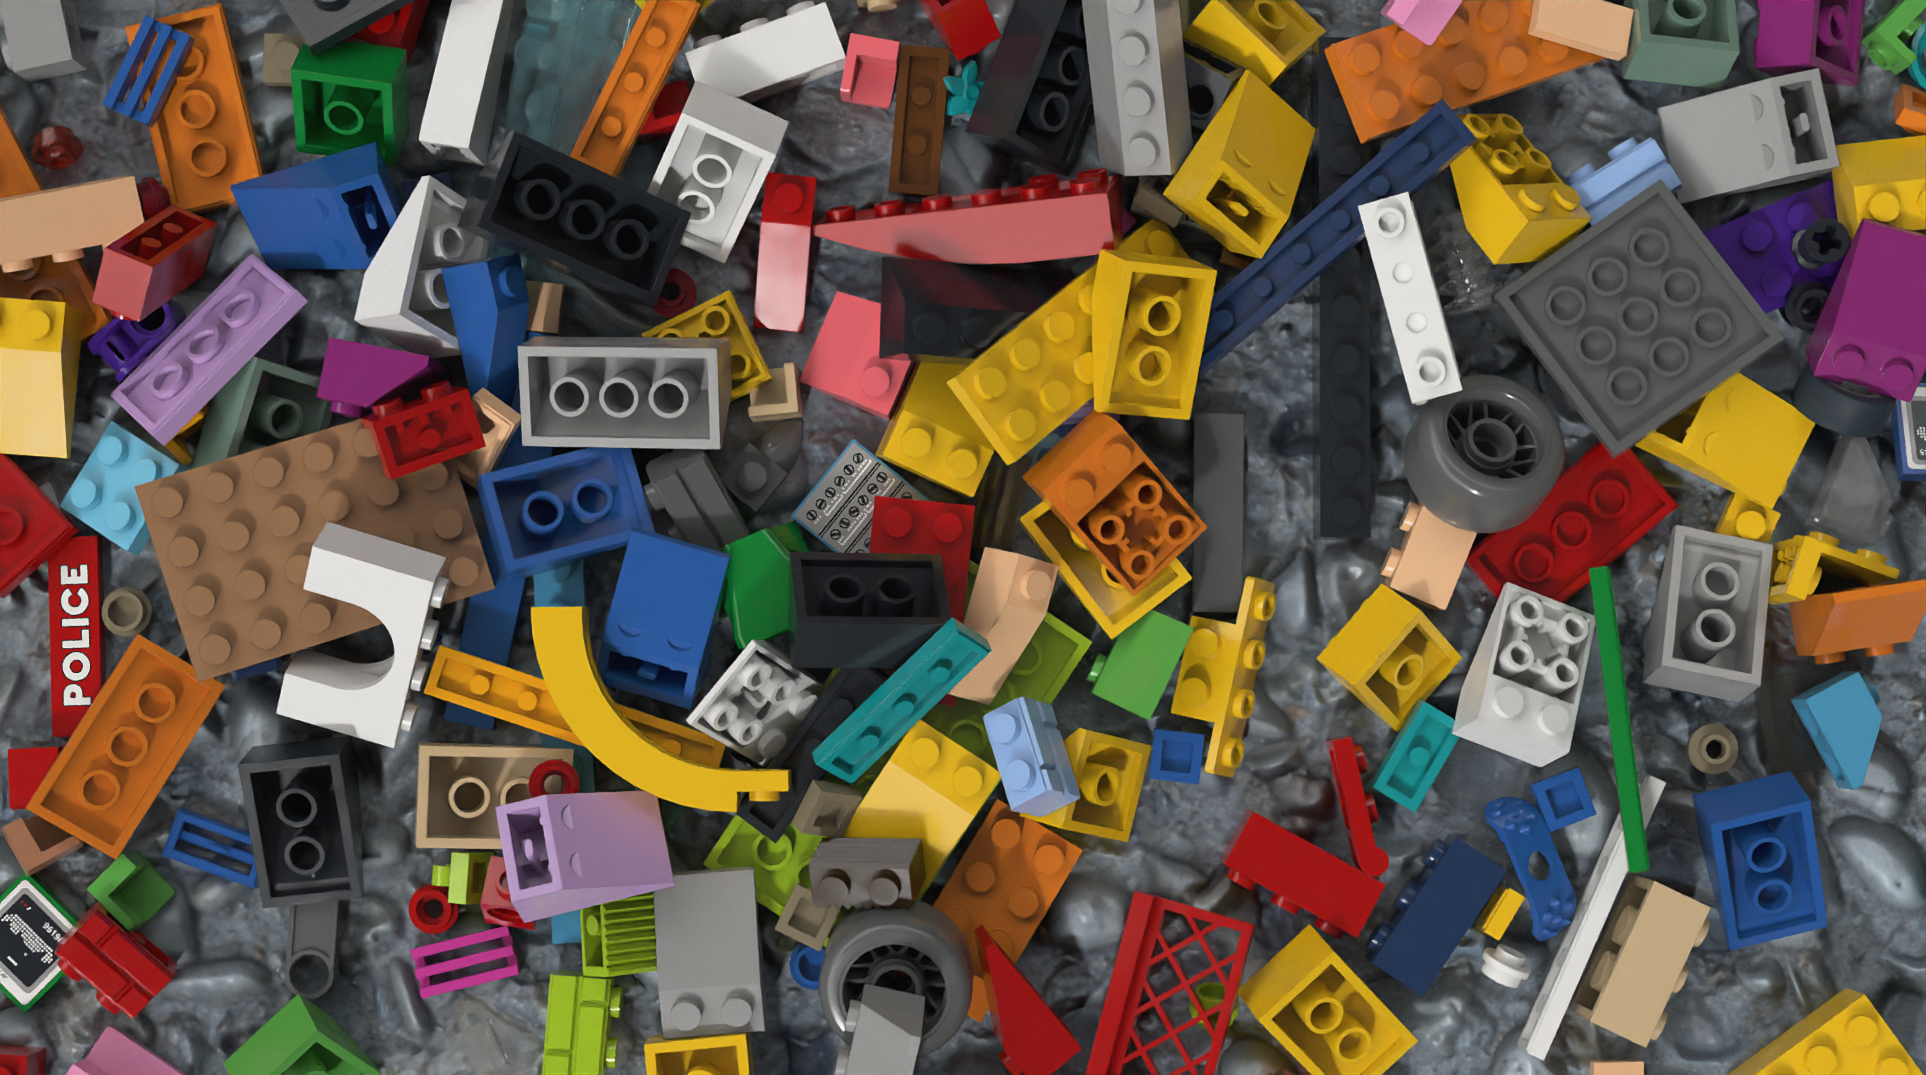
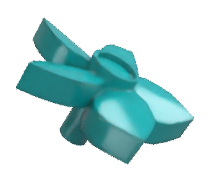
[943,60,984,117]

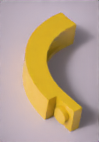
[530,607,792,812]

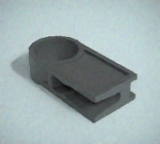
[284,900,344,1000]

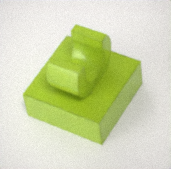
[432,850,494,904]

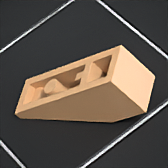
[947,547,1059,705]

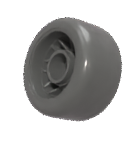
[1403,374,1565,533]
[818,900,974,1058]

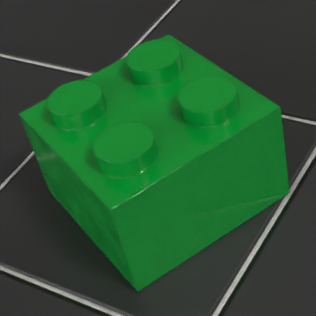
[290,40,410,166]

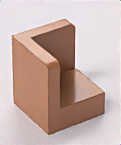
[2,815,84,877]

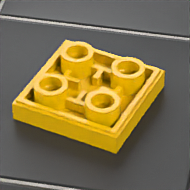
[641,290,774,402]

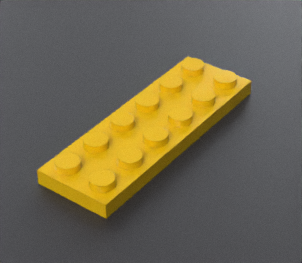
[946,218,1215,465]

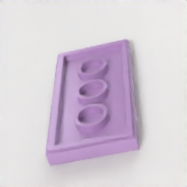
[110,254,308,446]

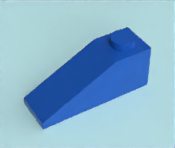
[441,253,530,406]

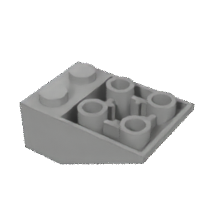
[1657,68,1840,205]

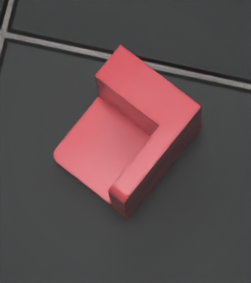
[840,33,900,109]

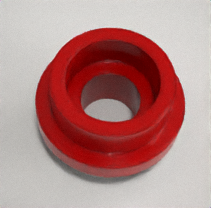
[528,759,580,798]
[408,884,460,934]

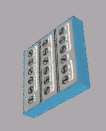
[791,439,930,553]

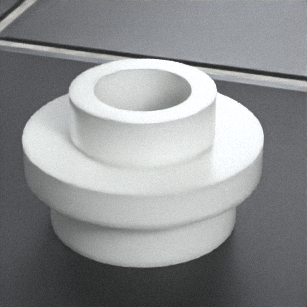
[1481,944,1531,988]

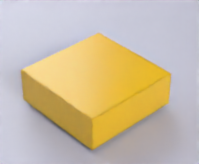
[1475,885,1525,940]

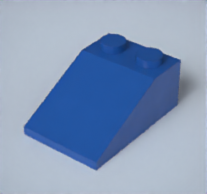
[477,447,655,583]
[1692,771,1828,950]

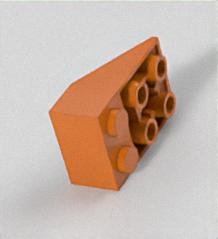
[1022,409,1208,597]

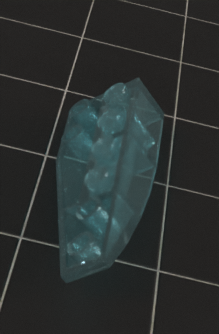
[488,0,637,274]

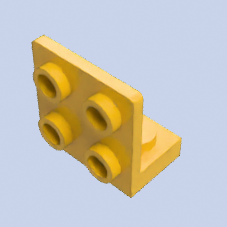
[1768,531,1900,605]

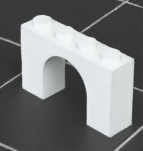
[276,522,450,748]

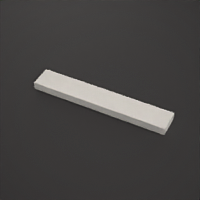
[1517,774,1666,1061]

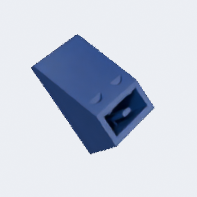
[231,142,403,269]
[597,527,731,710]

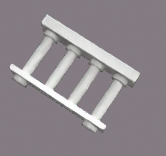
[1358,192,1462,406]

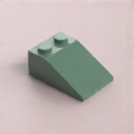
[1622,0,1740,89]

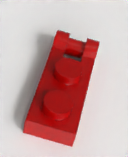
[1326,736,1389,876]

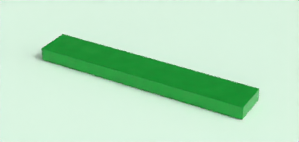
[1589,566,1650,874]

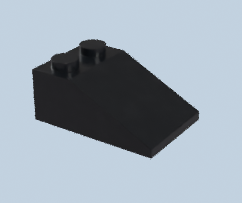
[238,736,364,908]

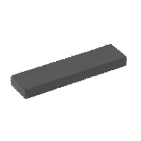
[1191,413,1244,613]

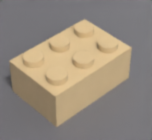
[1568,874,1711,1048]

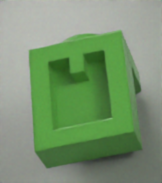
[1862,0,1926,74]

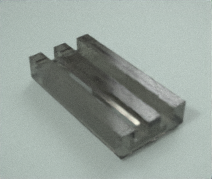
[971,450,1032,552]

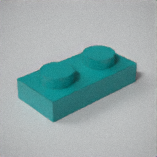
[1368,700,1459,812]

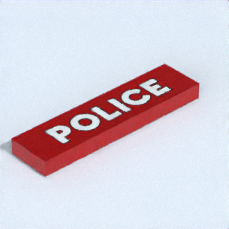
[48,536,106,737]

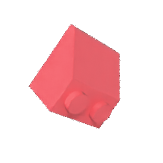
[799,291,915,421]

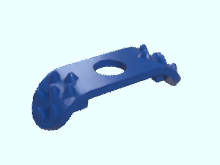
[1484,797,1576,941]

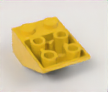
[1163,70,1316,259]
[1450,113,1592,265]
[1634,373,1815,510]

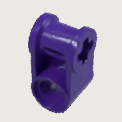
[87,299,186,384]

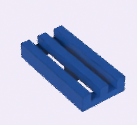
[103,15,195,128]
[161,807,259,889]

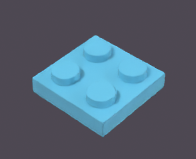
[60,421,190,556]

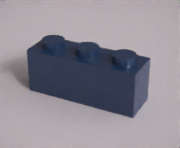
[1365,834,1507,997]

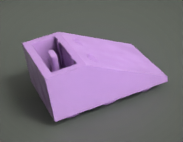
[495,791,675,923]

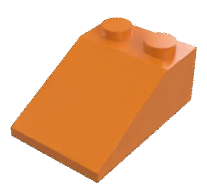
[1788,579,1926,665]

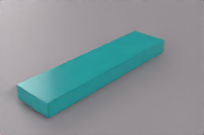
[812,617,992,785]

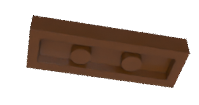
[888,45,950,198]

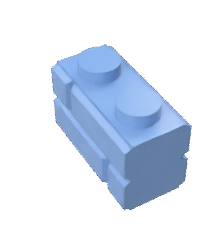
[1565,137,1683,234]
[983,696,1081,817]

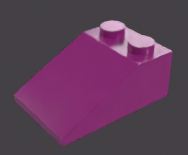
[1805,218,1926,402]

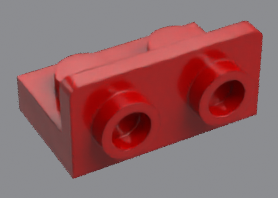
[361,381,486,480]

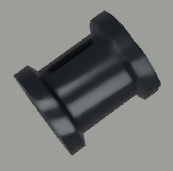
[1790,218,1850,270]

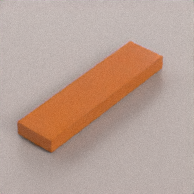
[570,0,702,178]

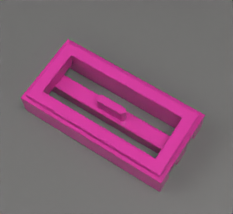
[410,926,522,999]

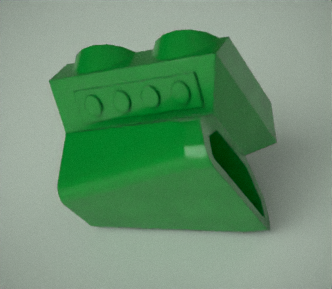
[720,520,809,650]

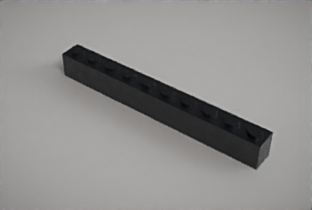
[1311,37,1371,540]

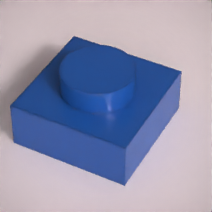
[1148,728,1205,785]
[1528,767,1597,832]

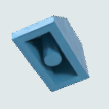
[1790,671,1883,790]

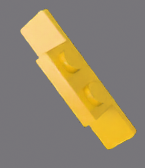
[1171,576,1276,778]

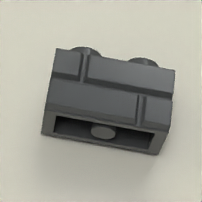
[643,449,749,551]

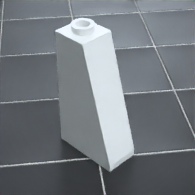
[419,0,514,166]

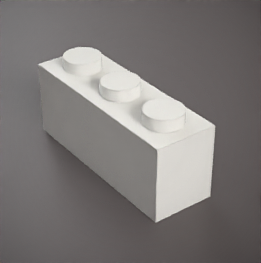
[685,1,846,104]

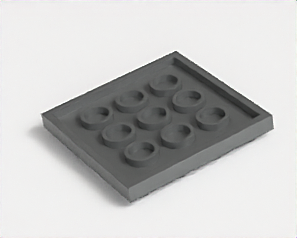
[1493,179,1785,459]

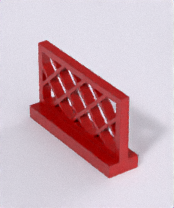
[1085,891,1256,1075]

